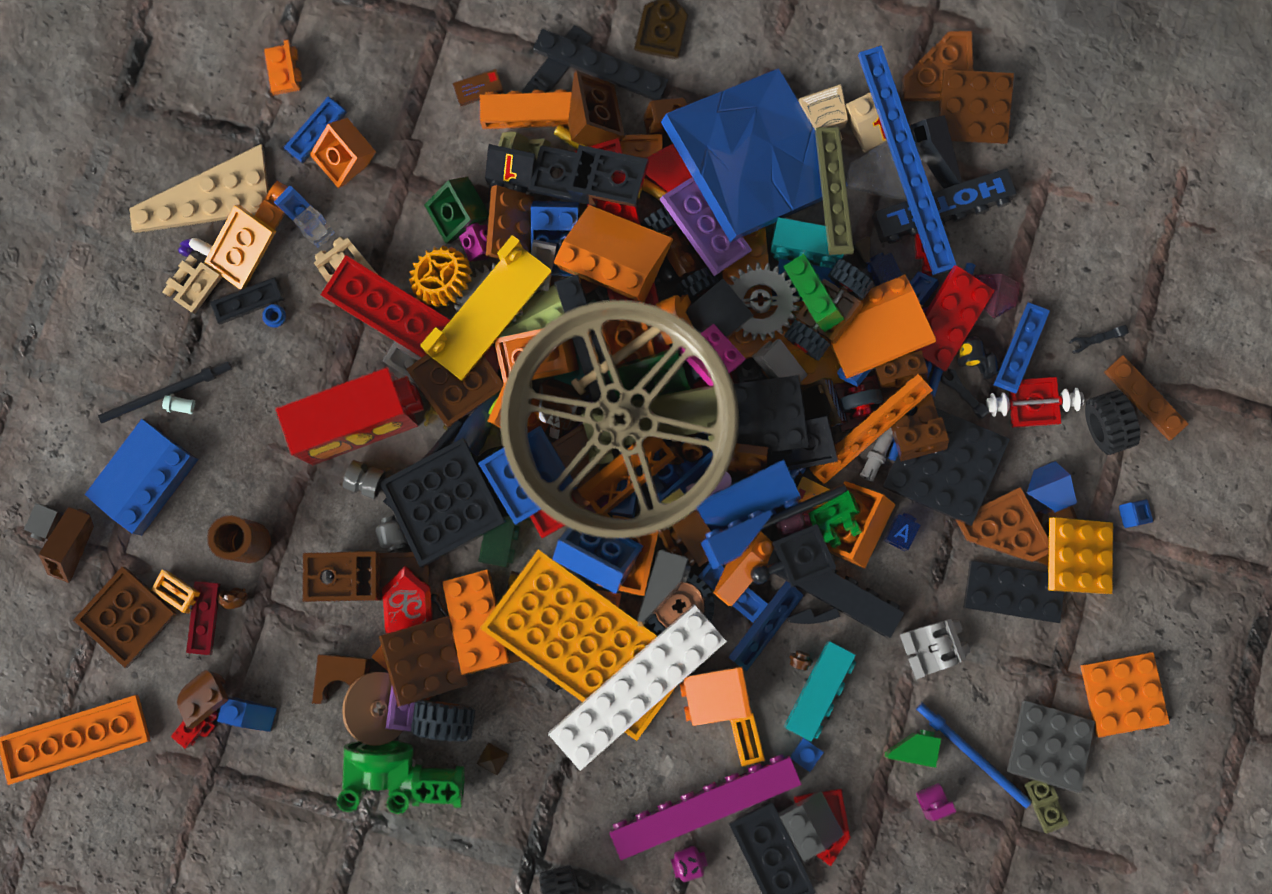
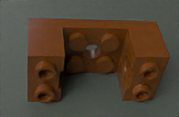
[875,350,949,461]

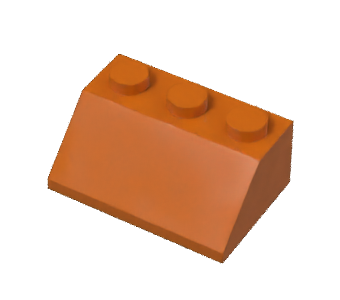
[822,481,895,568]
[597,515,659,596]

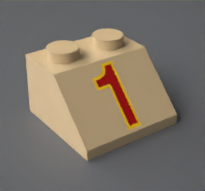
[845,93,887,153]

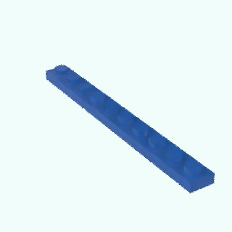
[858,45,957,276]

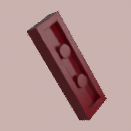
[186,581,221,655]

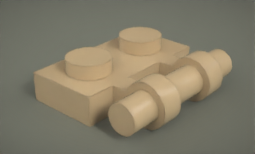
[162,255,222,314]

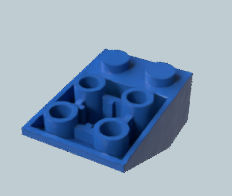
[531,201,579,276]

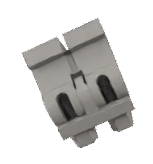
[900,619,971,679]

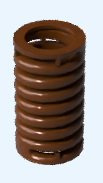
[207,515,271,563]

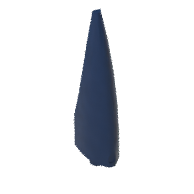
[453,370,503,457]

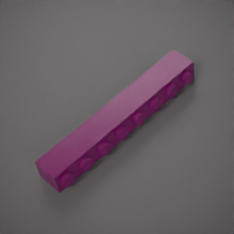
[610,753,801,860]

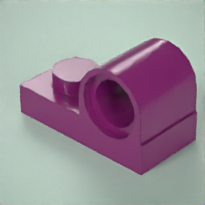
[916,783,956,821]

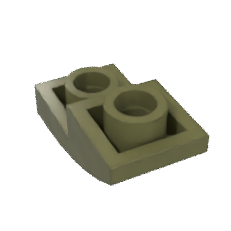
[1025,780,1069,834]

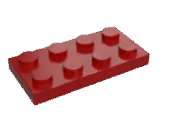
[912,265,995,372]

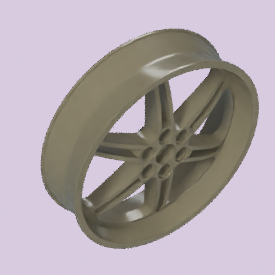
[501,301,739,538]

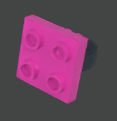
[679,324,746,386]

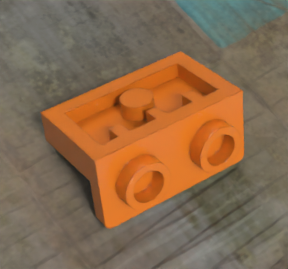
[264,40,302,95]

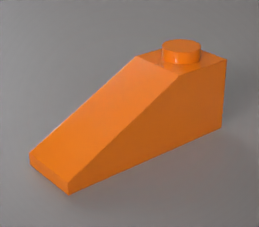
[713,531,774,606]

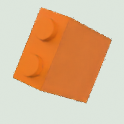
[679,666,751,726]

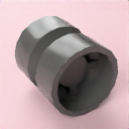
[343,460,386,499]

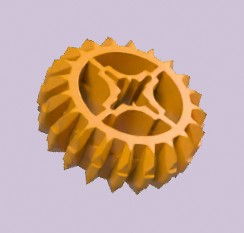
[409,245,472,308]

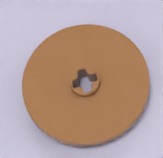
[342,672,403,746]

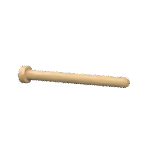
[571,326,662,395]

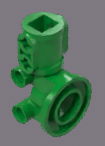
[337,740,465,814]

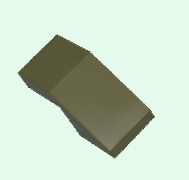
[498,132,551,160]

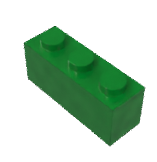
[783,253,845,332]

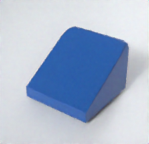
[1119,499,1153,528]

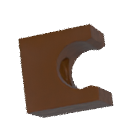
[312,654,371,704]

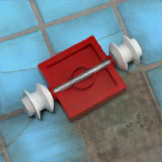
[986,377,1084,428]

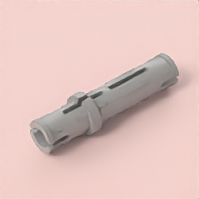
[860,427,894,482]

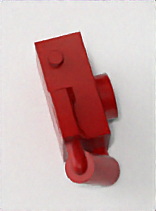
[171,711,218,749]

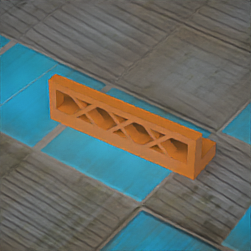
[578,436,676,516]

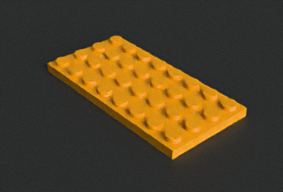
[480,549,676,741]

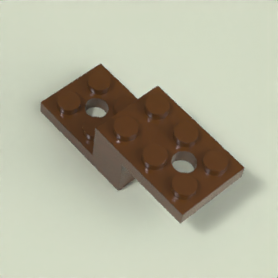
[303,551,430,602]

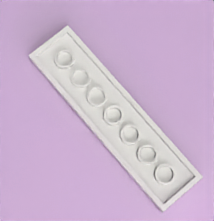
[548,604,727,771]

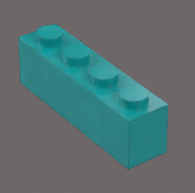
[783,641,856,742]

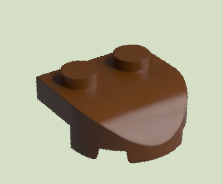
[177,670,229,729]

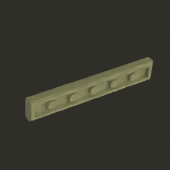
[815,127,854,255]

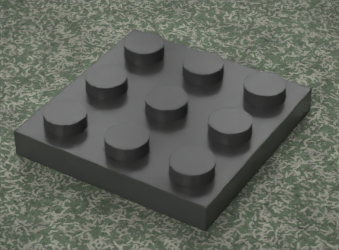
[1007,701,1095,793]

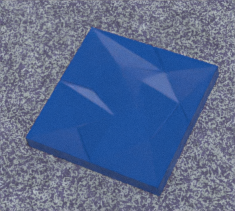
[661,68,848,242]

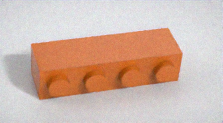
[480,89,572,129]

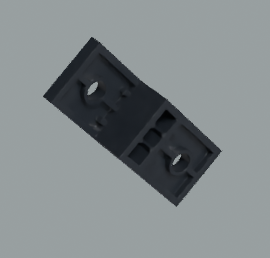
[528,145,649,207]

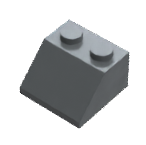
[778,790,844,861]

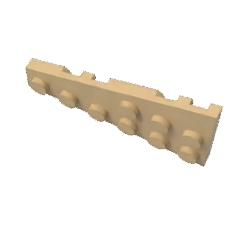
[129,144,269,233]

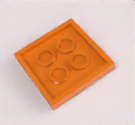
[1080,652,1170,737]

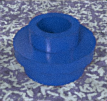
[262,304,286,328]

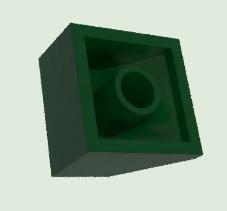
[424,176,489,244]

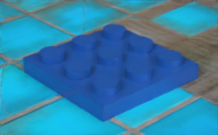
[479,426,578,525]

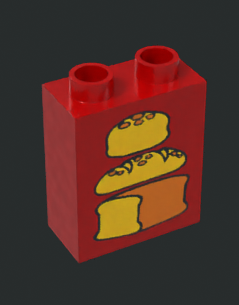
[275,367,425,465]

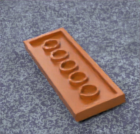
[0,695,151,785]

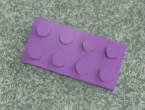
[660,177,752,276]

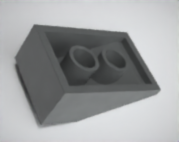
[638,550,690,627]

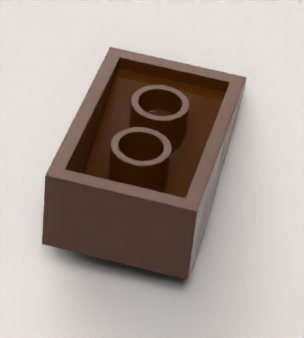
[568,71,625,147]

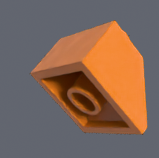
[310,118,376,188]

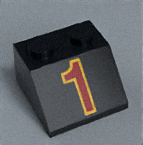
[485,144,536,194]

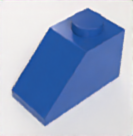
[217,696,277,732]

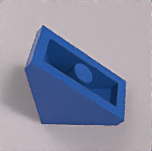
[1027,461,1077,513]

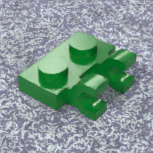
[808,490,862,548]

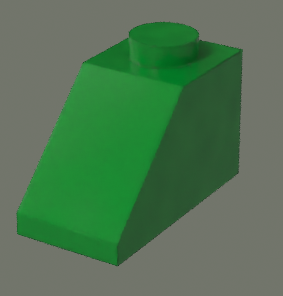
[884,729,941,768]

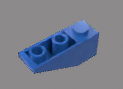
[701,510,772,570]

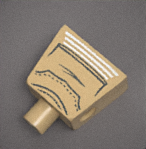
[798,85,848,141]

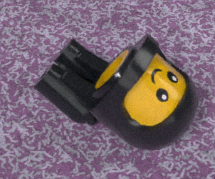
[957,336,999,379]

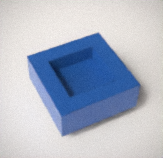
[790,738,824,772]

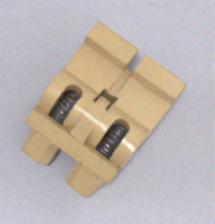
[314,237,378,283]

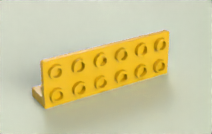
[420,235,552,380]

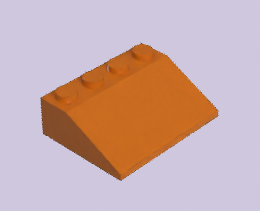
[553,205,673,302]
[828,274,936,379]

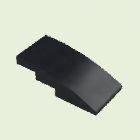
[670,278,754,372]

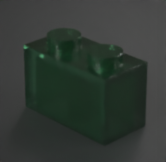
[478,518,520,568]

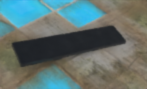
[521,25,592,93]

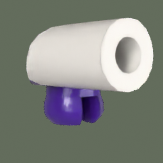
[178,238,213,257]

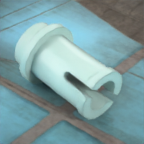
[163,394,195,414]

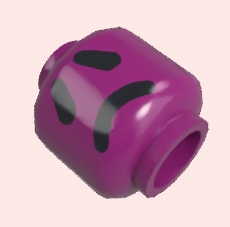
[671,846,708,882]

